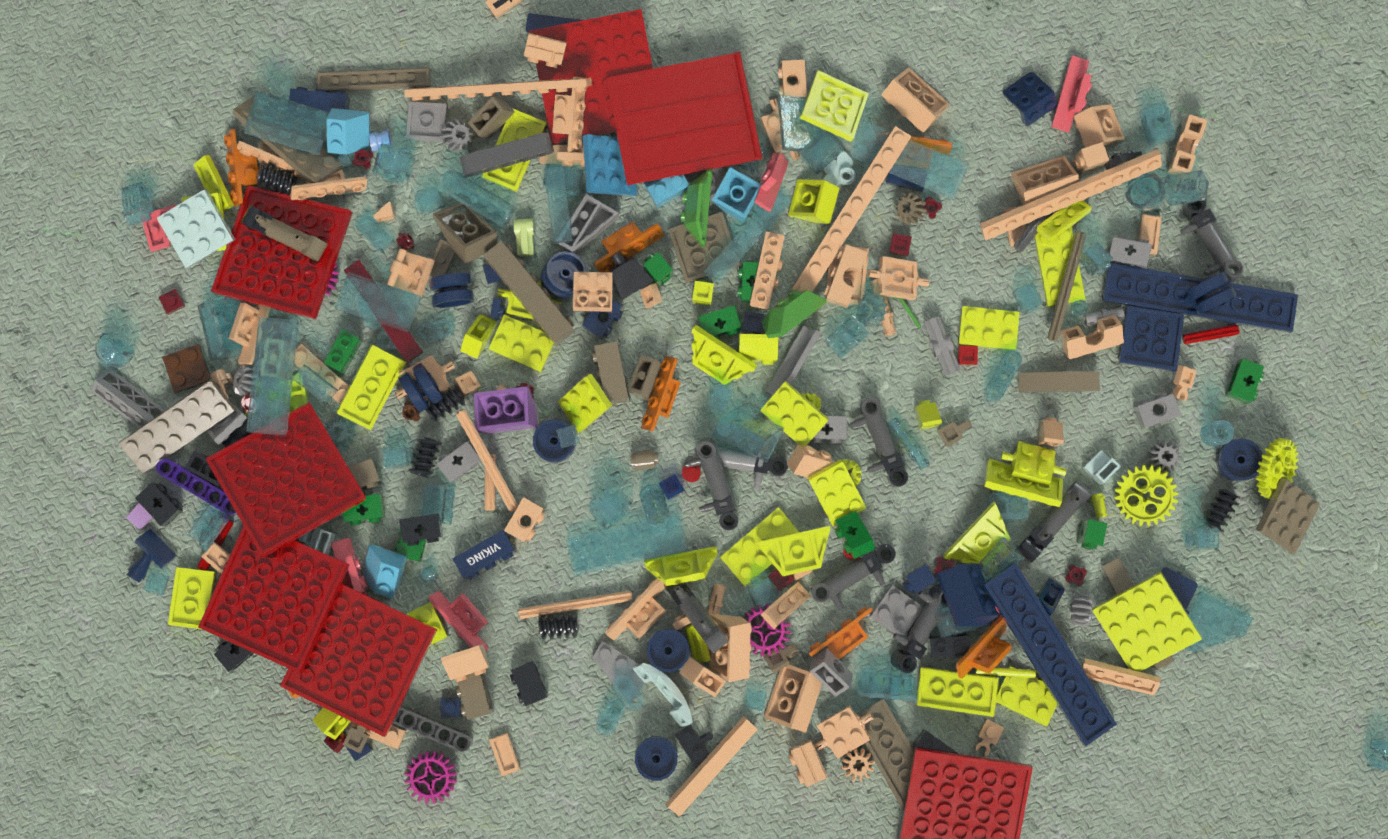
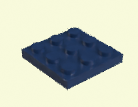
[1118,306,1184,372]

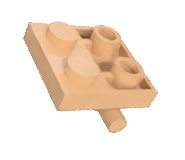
[387,249,435,297]
[573,272,612,312]

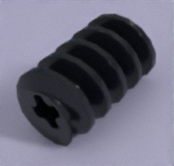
[256,161,299,195]
[425,383,466,423]
[408,436,442,478]
[1203,489,1240,533]
[538,614,579,640]

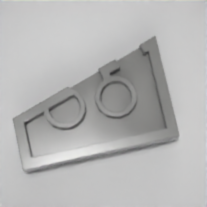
[592,641,644,705]

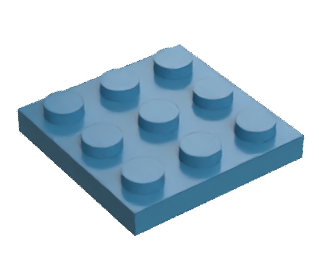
[583,134,637,196]

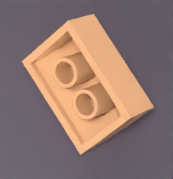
[881,67,950,133]
[1011,156,1079,205]
[709,614,752,682]
[764,664,822,732]

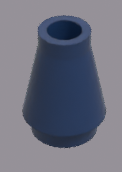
[126,553,152,583]

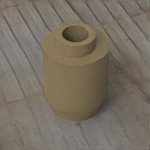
[630,449,659,471]

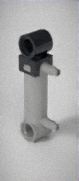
[695,445,788,489]

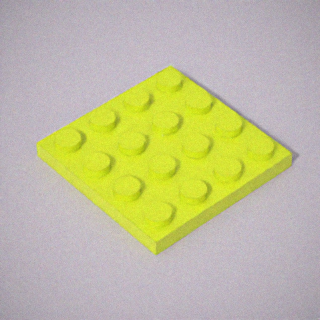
[1092,572,1202,672]

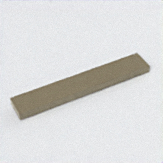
[317,67,431,92]
[1101,557,1174,670]

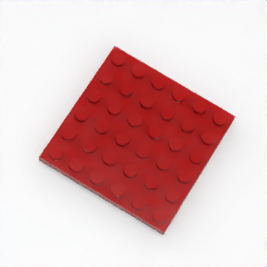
[529,9,653,144]
[211,186,353,320]
[206,402,367,558]
[198,525,350,674]
[280,583,438,737]
[899,748,1033,839]

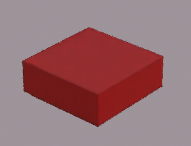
[958,345,978,366]

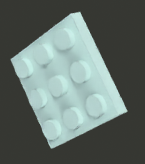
[157,189,235,268]

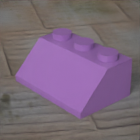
[474,386,538,434]

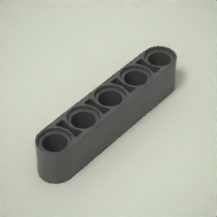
[459,132,554,177]
[393,705,473,752]

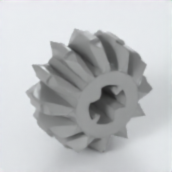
[440,119,473,152]
[232,364,262,397]
[1149,441,1182,473]
[1071,593,1093,626]

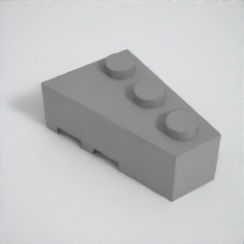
[556,194,620,254]

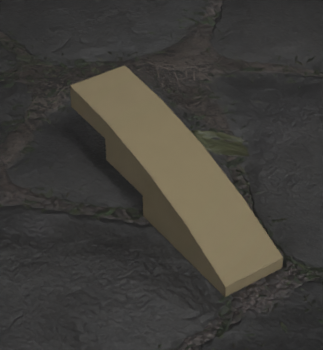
[1019,371,1100,393]

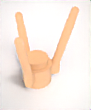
[210,369,234,398]

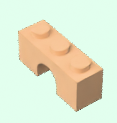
[1167,114,1208,178]
[824,244,868,308]
[1060,315,1124,359]

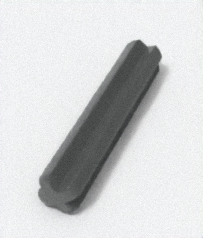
[1014,212,1053,252]

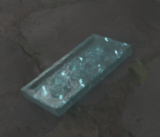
[335,272,421,333]

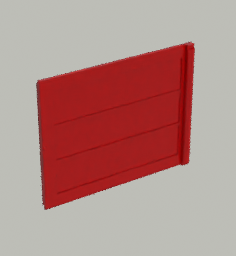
[606,51,763,186]

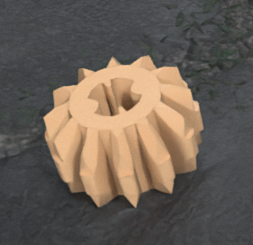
[842,748,875,782]

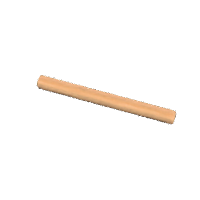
[456,409,518,512]
[518,591,633,619]

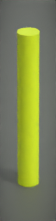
[976,668,1036,678]

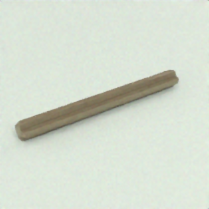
[1047,231,1086,342]

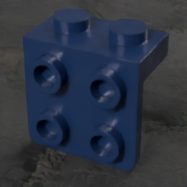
[1003,72,1057,127]
[1161,567,1198,615]

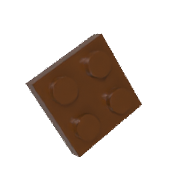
[162,344,211,393]

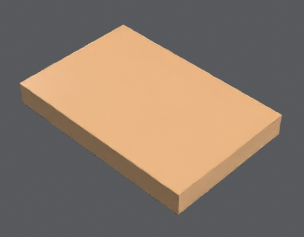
[825,246,869,306]

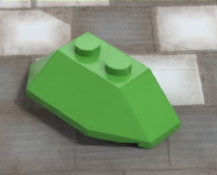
[681,169,712,248]
[762,289,827,338]

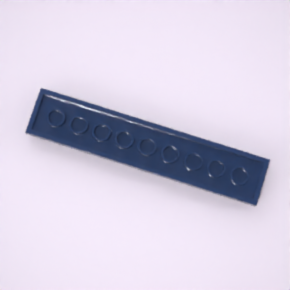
[1102,263,1298,333]
[982,562,1117,746]

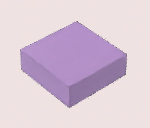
[126,503,153,530]

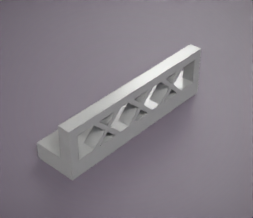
[766,326,821,396]
[91,368,165,428]

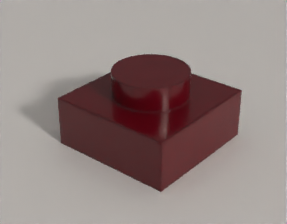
[889,233,912,257]
[158,289,186,315]
[768,569,795,591]
[324,731,347,754]

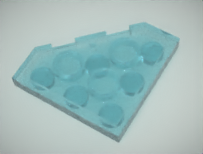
[778,95,823,152]
[1184,592,1253,652]

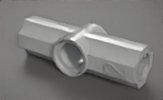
[924,316,960,376]

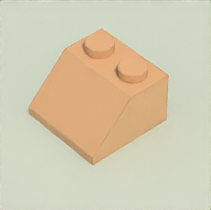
[1074,104,1125,147]
[441,644,490,682]

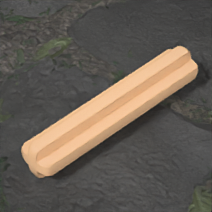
[484,454,496,511]

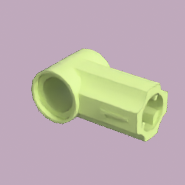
[514,218,534,257]

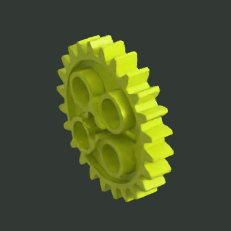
[1256,438,1299,500]
[1114,464,1179,527]

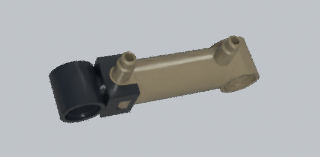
[241,205,327,262]

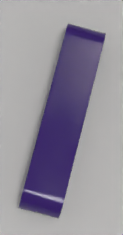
[156,459,237,515]

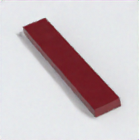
[344,260,423,363]

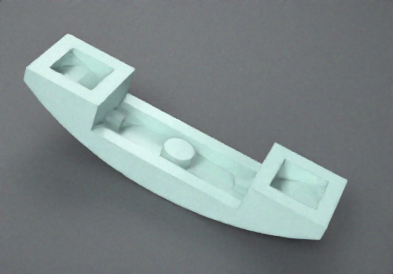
[632,663,693,727]

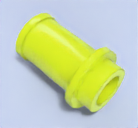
[1090,493,1108,518]

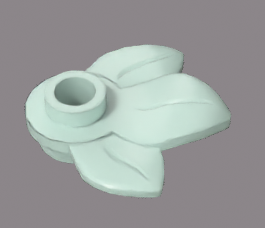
[822,151,856,186]

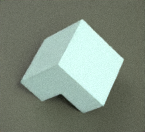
[1082,450,1121,485]
[305,527,336,555]

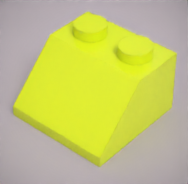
[788,179,839,224]
[739,334,779,365]

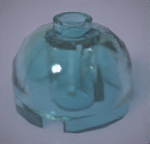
[1125,173,1166,212]
[95,333,135,369]

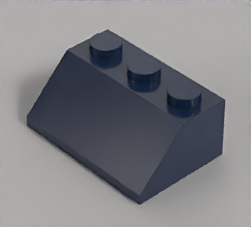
[936,563,999,627]

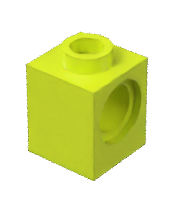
[692,281,714,306]

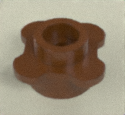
[402,400,420,422]

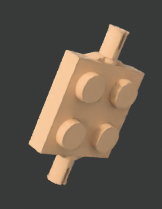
[760,98,810,161]
[867,256,930,300]
[394,354,455,401]
[814,705,874,759]

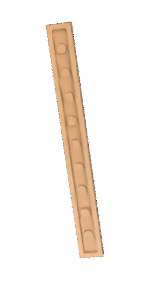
[404,78,592,101]
[792,126,911,292]
[980,149,1162,241]

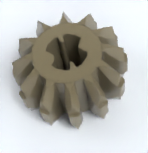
[894,192,927,225]

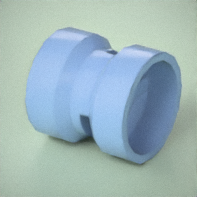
[369,130,392,152]

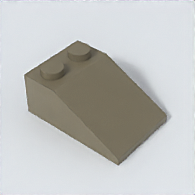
[433,199,497,264]

